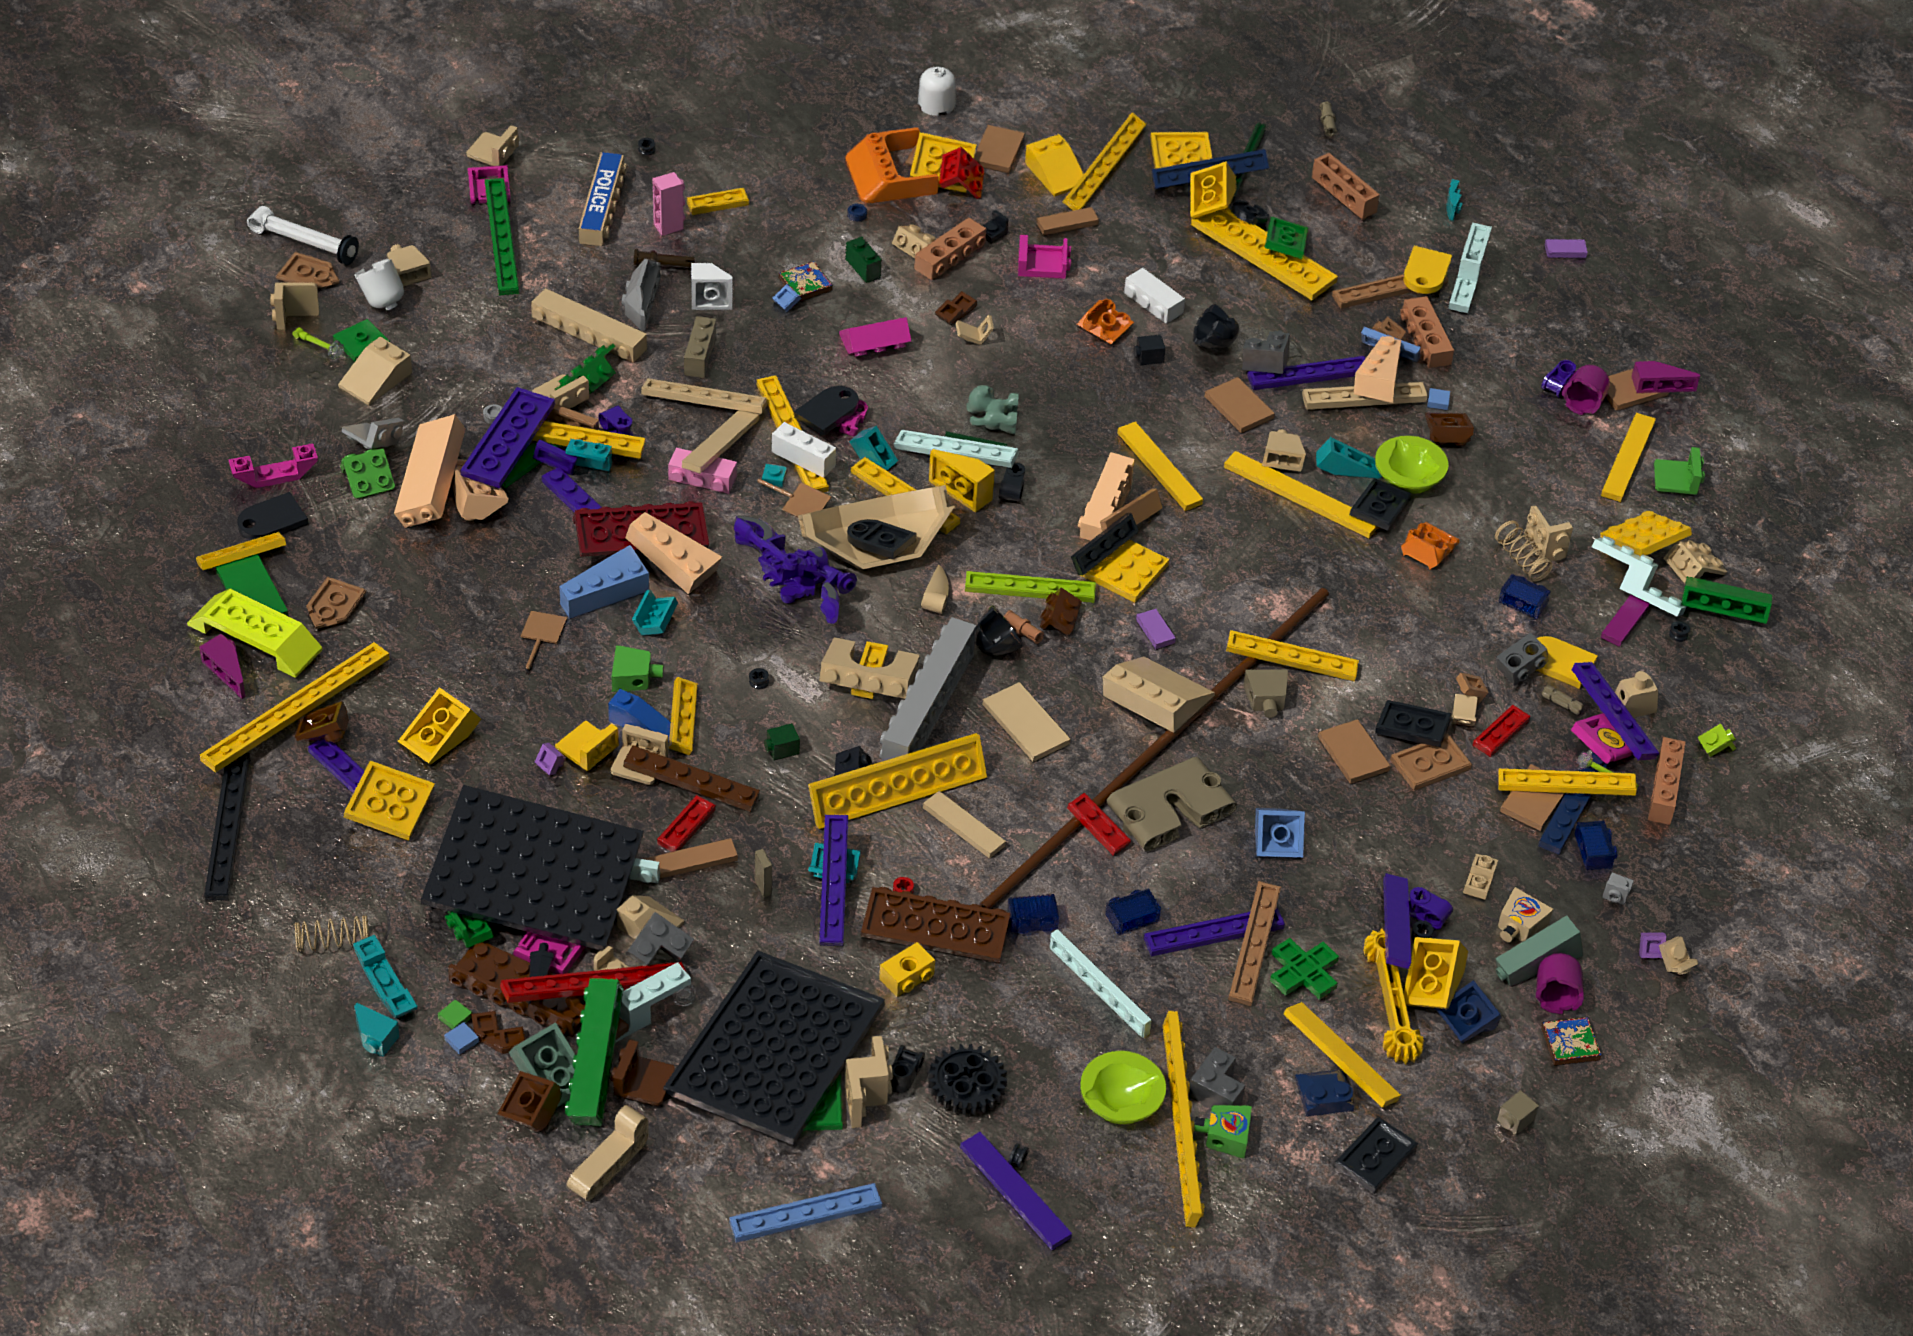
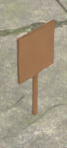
[757,479,832,518]
[521,611,567,670]

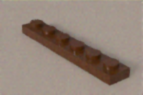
[623,745,760,812]

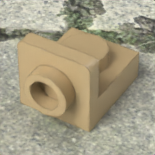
[1658,936,1698,975]
[593,946,628,971]

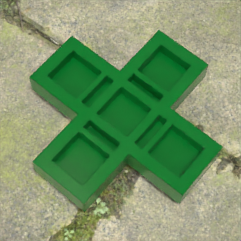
[1270,938,1339,1000]

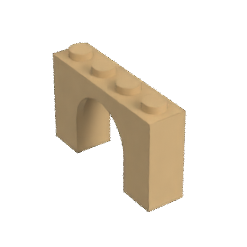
[819,637,920,699]

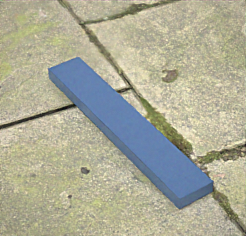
[729,1183,882,1243]

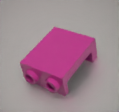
[1018,235,1071,279]

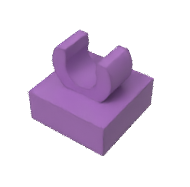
[535,743,566,775]
[1639,933,1666,958]

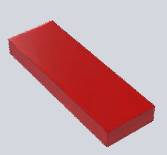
[1472,705,1531,757]
[1067,793,1131,856]
[657,795,716,852]

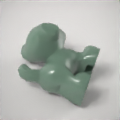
[966,385,1019,434]

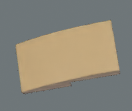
[1463,853,1498,900]

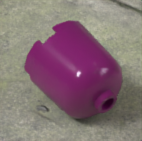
[1562,365,1610,415]
[1536,953,1584,1014]

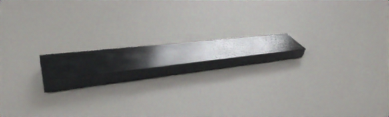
[204,753,250,901]

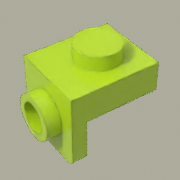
[1698,723,1736,757]

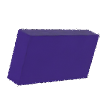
[533,439,578,475]

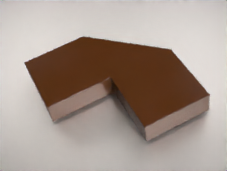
[471,1011,525,1054]

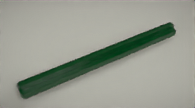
[1233,122,1266,198]

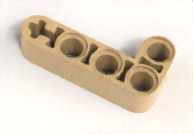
[567,1105,649,1201]

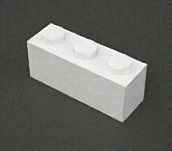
[1124,268,1185,324]
[772,422,836,478]

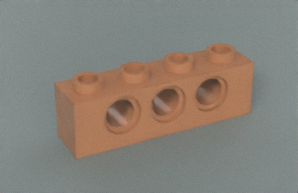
[1312,153,1380,219]
[914,217,986,280]
[1400,296,1454,368]
[1648,737,1685,825]

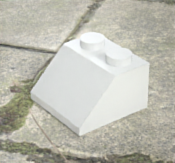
[691,263,732,310]

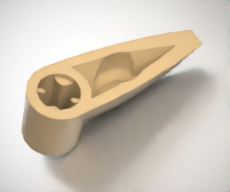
[921,565,949,614]

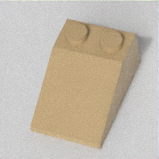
[338,337,412,405]

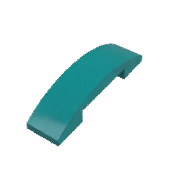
[353,935,418,1018]

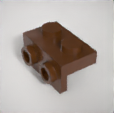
[1040,587,1082,636]

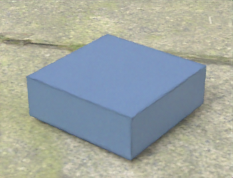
[772,284,801,312]
[1427,388,1450,410]
[444,1022,479,1055]

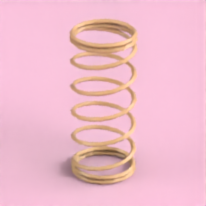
[1495,520,1553,582]
[295,915,369,953]

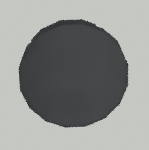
[1231,200,1269,226]

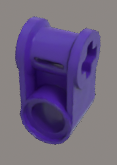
[1541,360,1576,398]
[598,405,633,436]
[1409,887,1453,929]

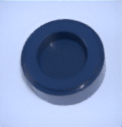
[847,204,867,222]

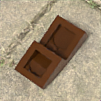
[935,291,977,324]

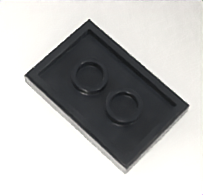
[1349,478,1412,530]
[1375,700,1452,747]
[1334,1116,1418,1194]

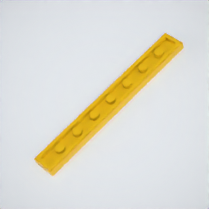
[1063,113,1147,211]
[757,375,829,493]
[1224,451,1378,538]

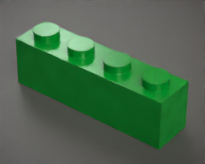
[1681,576,1772,624]

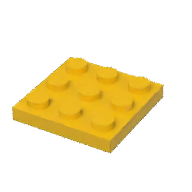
[910,132,977,193]
[1150,132,1212,169]
[1600,511,1692,556]
[1080,540,1169,603]
[343,761,435,841]

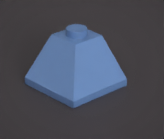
[1255,808,1305,857]

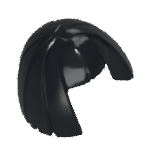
[1193,304,1239,349]
[975,605,1024,656]

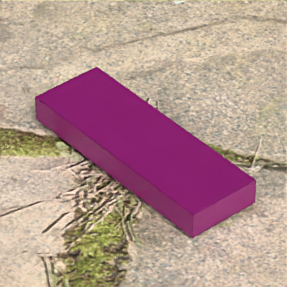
[1600,595,1650,647]

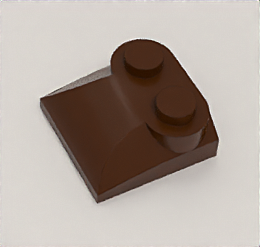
[1425,413,1474,445]
[295,701,349,743]
[497,1071,562,1132]

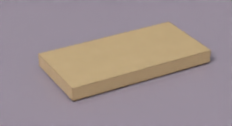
[982,682,1070,762]

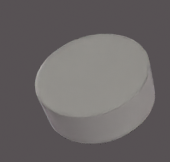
[483,404,503,424]

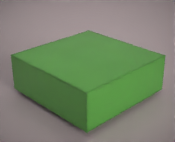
[438,999,472,1029]

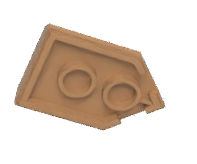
[276,252,340,289]
[306,577,367,629]

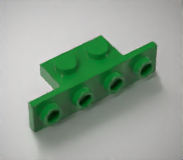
[555,343,616,394]

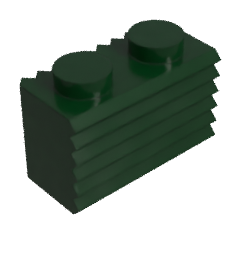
[845,237,882,283]

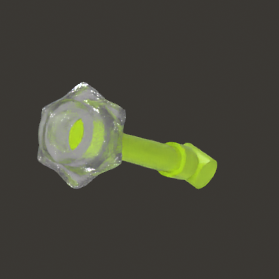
[292,327,344,360]
[1576,750,1639,789]

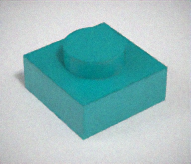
[762,464,787,487]

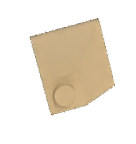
[616,895,684,939]

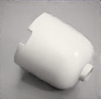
[918,67,956,116]
[354,259,404,310]

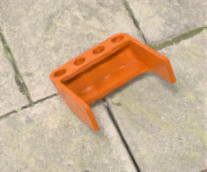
[846,127,938,203]

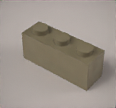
[684,316,716,378]

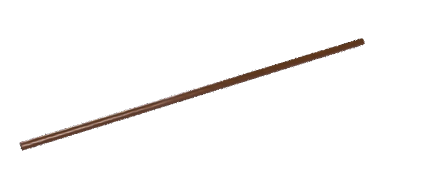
[979,588,1329,909]

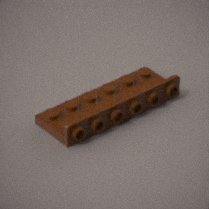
[861,887,1011,963]
[448,942,586,1038]

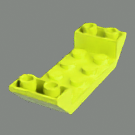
[187,589,323,678]

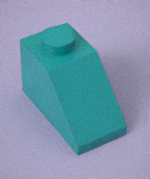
[849,426,898,471]
[354,1003,400,1057]

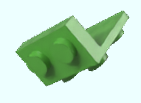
[1654,447,1705,495]
[340,448,395,499]

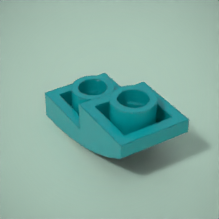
[1446,179,1463,221]

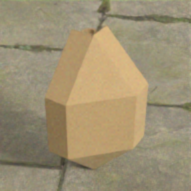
[798,485,955,569]

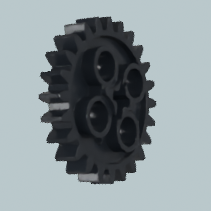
[928,1044,1007,1115]

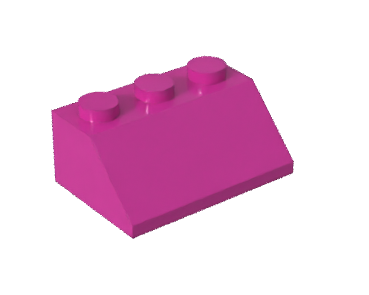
[839,317,911,357]

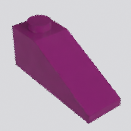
[1631,361,1700,393]
[199,634,245,699]

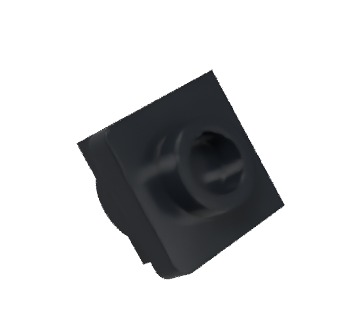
[982,210,1009,244]

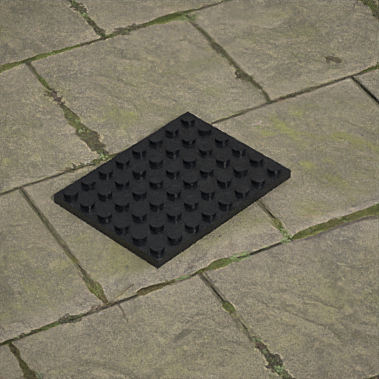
[421,785,644,951]
[663,950,885,1145]

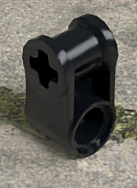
[999,462,1025,502]
[891,1045,925,1093]

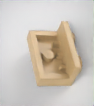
[892,224,936,258]

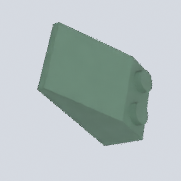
[509,1022,575,1107]

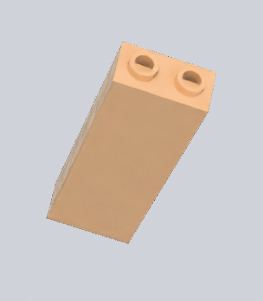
[394,414,466,528]

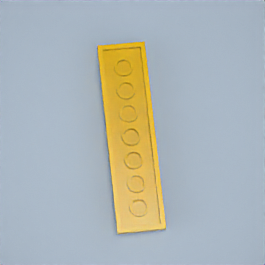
[1191,208,1338,300]
[808,733,987,829]

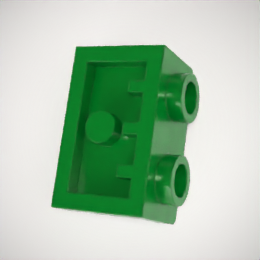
[445,911,493,948]

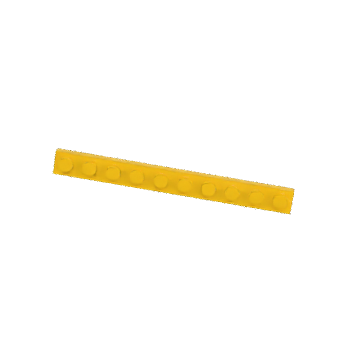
[200,642,390,773]
[1162,1011,1204,1228]

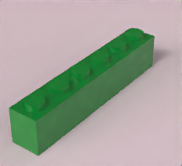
[565,978,624,1126]

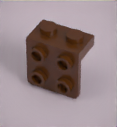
[610,1039,675,1106]

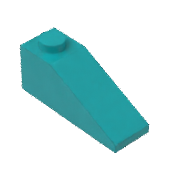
[1316,437,1382,479]

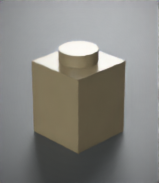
[1497,1090,1539,1135]

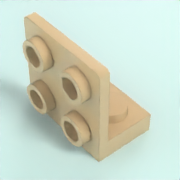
[1663,540,1727,583]

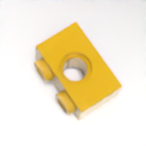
[879,942,935,997]

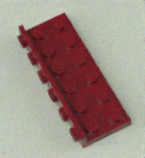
[572,501,709,557]

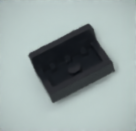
[834,746,872,776]

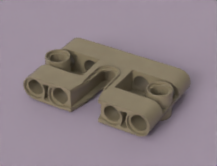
[1106,757,1237,851]

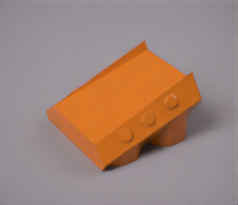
[1077,299,1134,344]
[1401,522,1460,570]

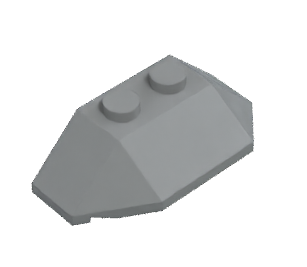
[622,259,661,331]

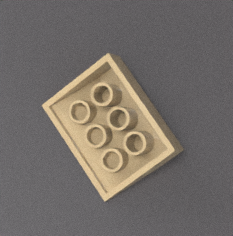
[1103,657,1215,733]

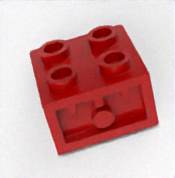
[939,147,984,199]

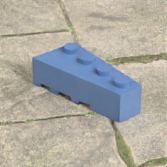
[559,545,649,619]

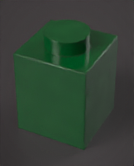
[764,723,800,761]

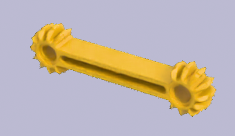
[1363,928,1424,1065]

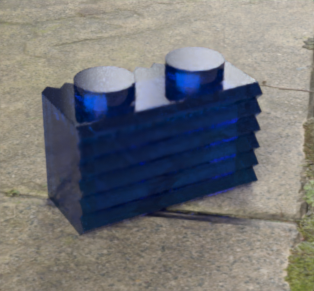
[1499,574,1551,619]
[1574,821,1618,871]
[1105,888,1161,935]
[1007,894,1059,934]

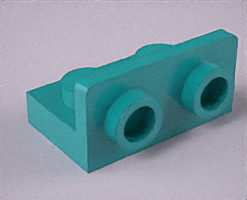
[566,439,612,471]

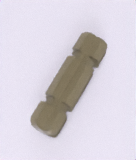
[1542,685,1584,715]

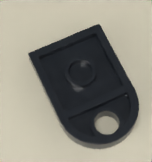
[794,386,859,436]
[237,492,309,540]
[847,519,917,560]

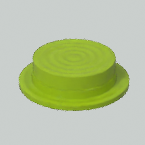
[1375,436,1448,494]
[1080,1051,1166,1125]

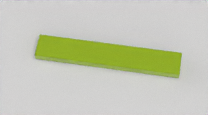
[965,571,1096,603]

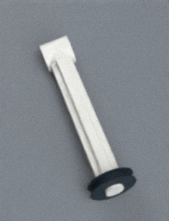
[247,206,359,265]

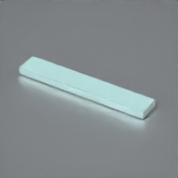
[894,430,1019,468]
[1050,929,1151,1038]

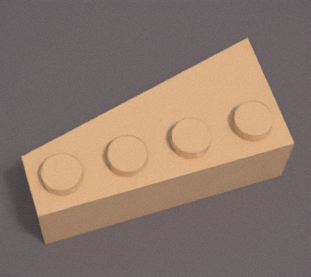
[1354,336,1401,403]
[625,512,722,594]

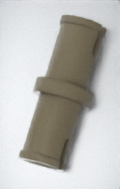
[1319,101,1337,137]

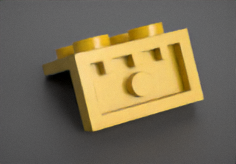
[555,721,619,771]

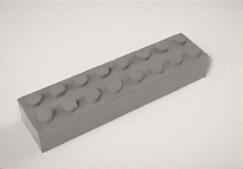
[879,617,976,761]

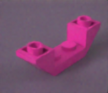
[229,443,318,488]

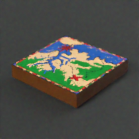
[778,261,833,302]
[1541,1017,1601,1065]

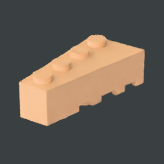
[1078,452,1135,541]

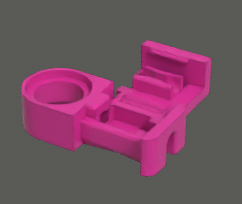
[838,400,868,437]

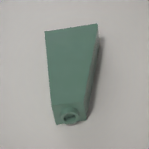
[1495,915,1583,987]

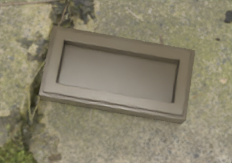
[755,849,772,897]

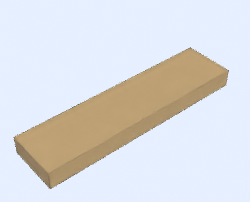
[923,791,1006,859]

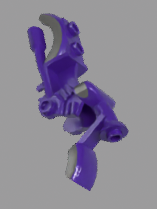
[734,516,857,624]

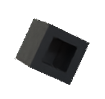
[1133,334,1166,366]

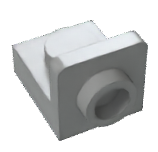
[1602,873,1634,905]

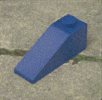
[608,689,671,745]

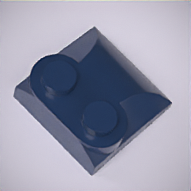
[1435,980,1502,1043]
[1295,1069,1355,1117]

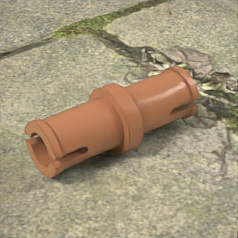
[1004,610,1044,644]

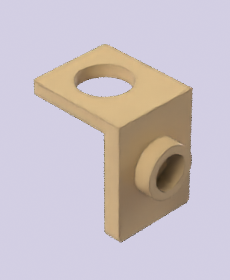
[955,315,994,345]
[1451,694,1477,727]

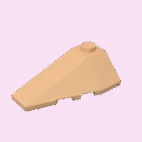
[451,459,508,521]

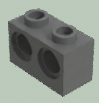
[1496,633,1549,685]

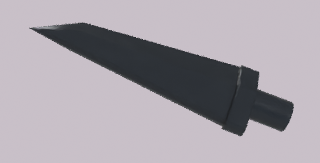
[529,943,554,1004]

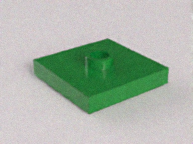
[333,319,390,362]

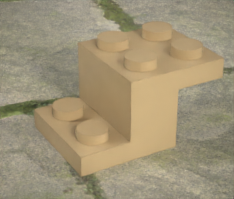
[845,1036,893,1128]

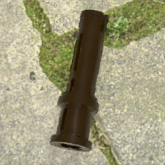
[633,249,695,269]

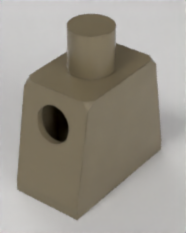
[1243,669,1288,718]

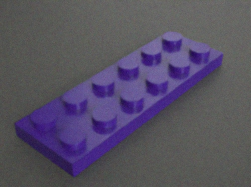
[461,387,555,489]

